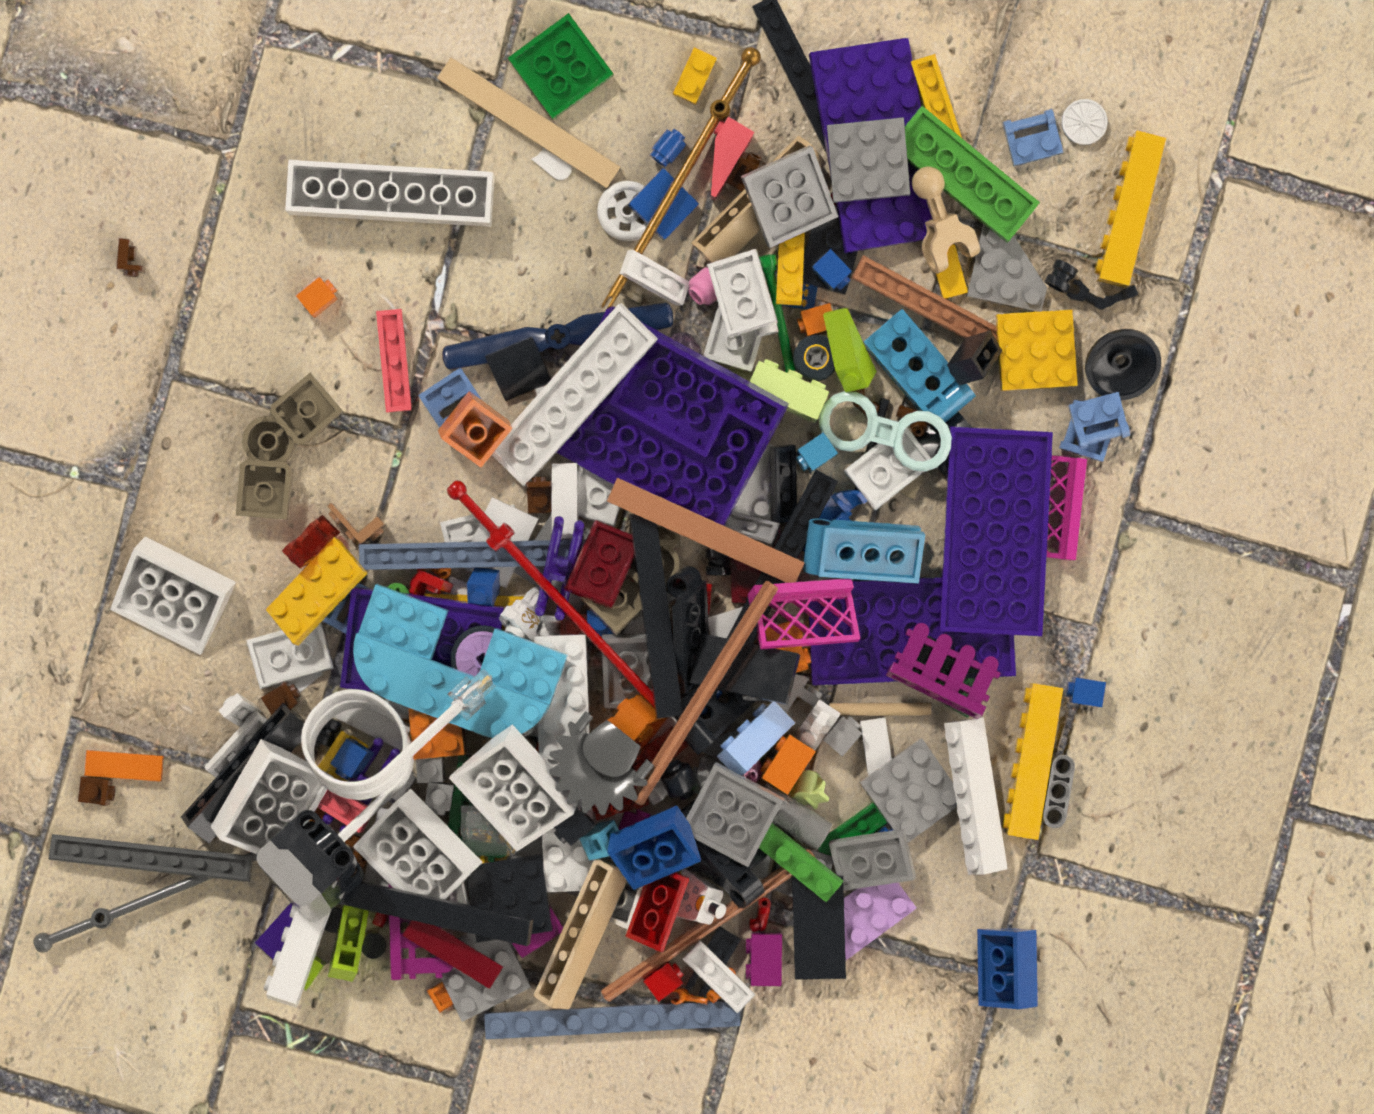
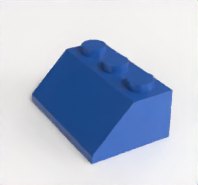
[607,806,701,890]
[977,928,1038,1010]

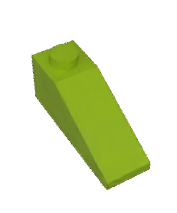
[823,308,877,392]
[328,905,369,982]

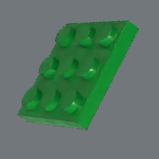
[508,13,614,120]

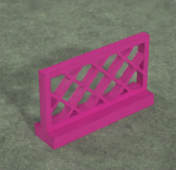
[1047,455,1087,561]
[748,579,860,649]

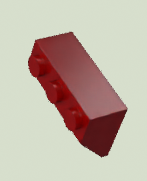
[625,872,690,952]

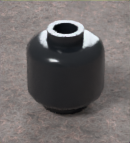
[660,760,698,800]

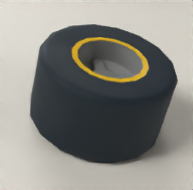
[793,334,835,381]

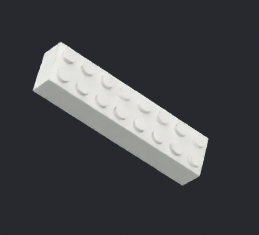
[285,160,495,227]

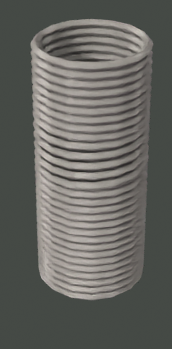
[764,783,832,850]

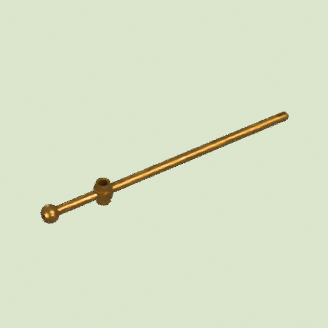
[602,47,761,309]

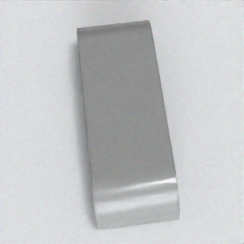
[1042,754,1075,828]

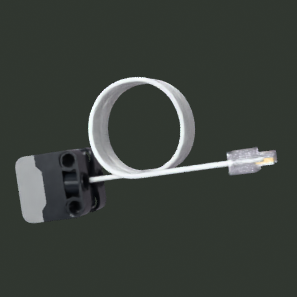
[257,669,495,922]

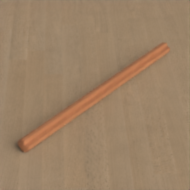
[634,581,778,805]
[601,849,815,1002]

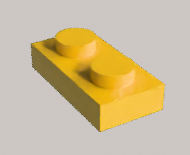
[673,47,717,105]

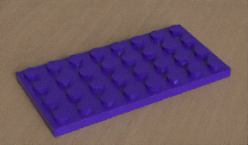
[809,38,933,253]
[939,427,1053,637]
[808,578,1016,686]

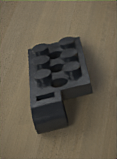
[681,798,767,909]

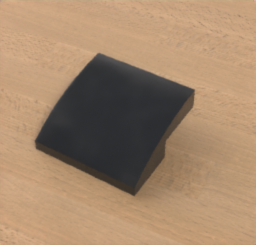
[485,336,551,401]

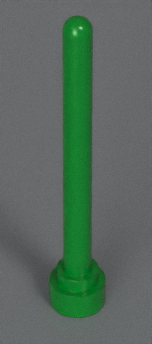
[759,254,796,373]

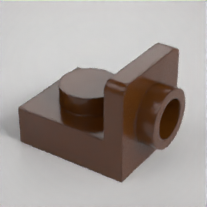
[726,151,766,192]
[116,238,146,277]
[526,477,552,514]
[261,682,301,715]
[78,776,116,806]

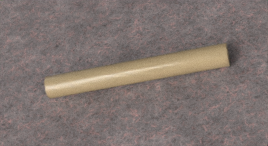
[829,703,931,716]

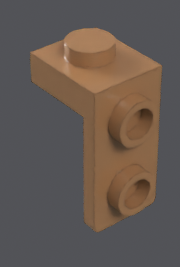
[328,503,386,544]

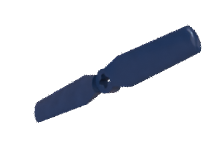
[442,303,674,369]

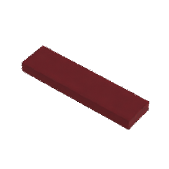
[402,920,504,989]

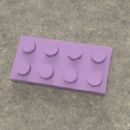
[844,883,917,960]

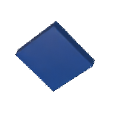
[627,168,699,240]

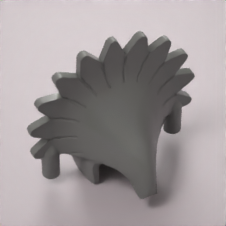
[549,711,654,815]

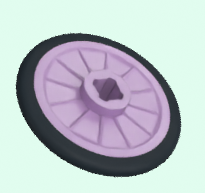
[451,625,496,677]

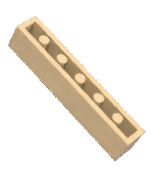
[691,135,827,263]
[533,858,627,1010]

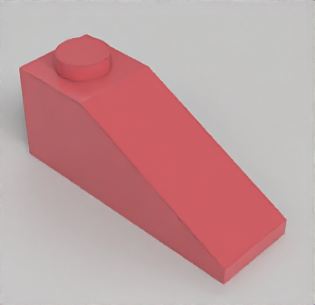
[711,117,755,201]

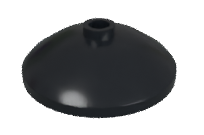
[1085,329,1161,400]

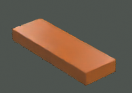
[84,750,164,782]

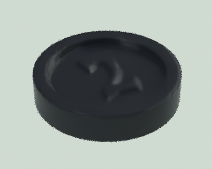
[325,907,342,933]
[362,933,387,959]

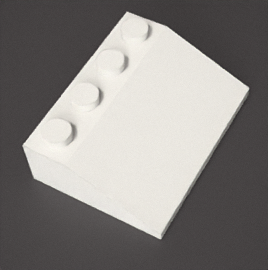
[110,537,236,655]
[449,724,579,851]
[211,739,334,854]
[353,789,483,899]

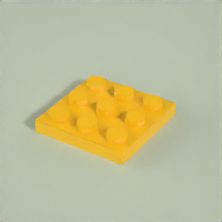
[995,310,1078,391]

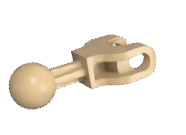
[912,166,980,274]

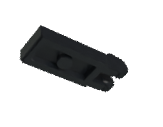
[685,926,741,998]

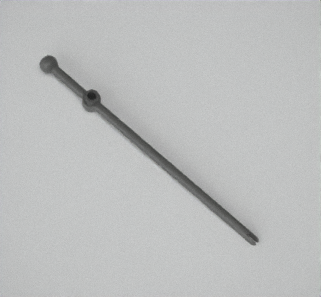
[33,852,257,953]

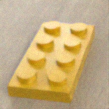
[265,537,367,646]

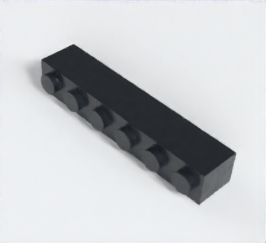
[181,703,305,843]

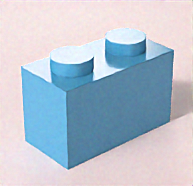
[796,432,838,474]

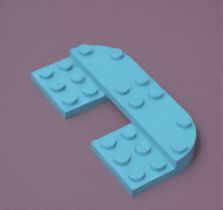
[353,584,568,738]

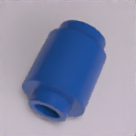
[650,129,686,168]

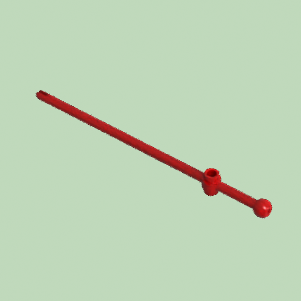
[447,480,655,709]

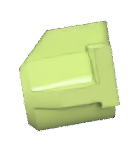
[788,770,829,809]

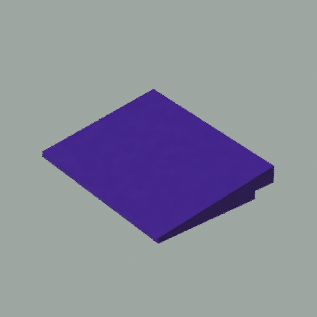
[556,306,790,526]

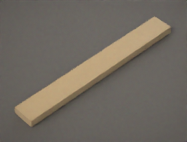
[437,57,621,189]

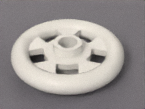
[597,181,647,241]

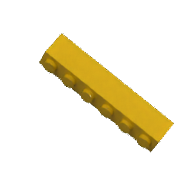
[1094,130,1166,288]
[1002,683,1063,840]

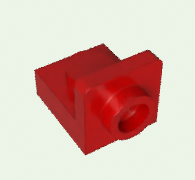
[409,570,454,596]

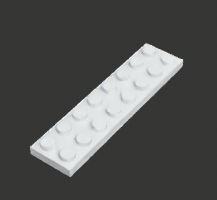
[492,303,658,486]

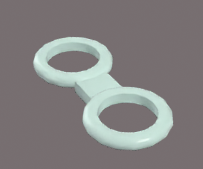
[819,391,952,472]

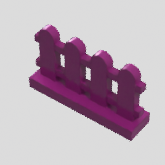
[886,623,1001,720]
[388,883,453,980]

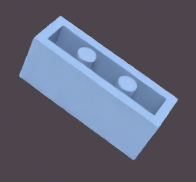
[717,702,795,776]

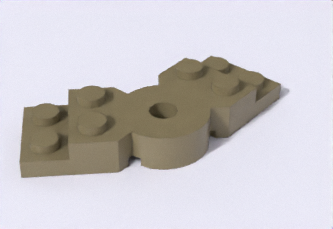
[236,373,344,520]
[581,512,680,635]

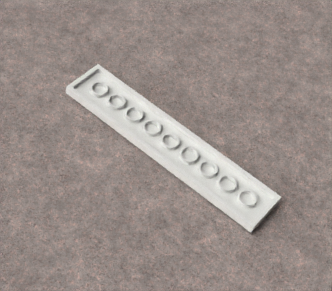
[534,634,594,892]

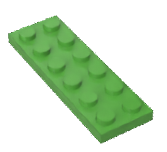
[905,106,1040,243]

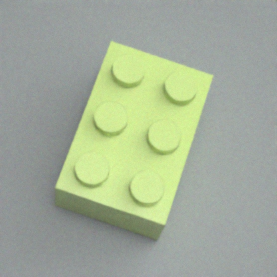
[750,359,829,423]

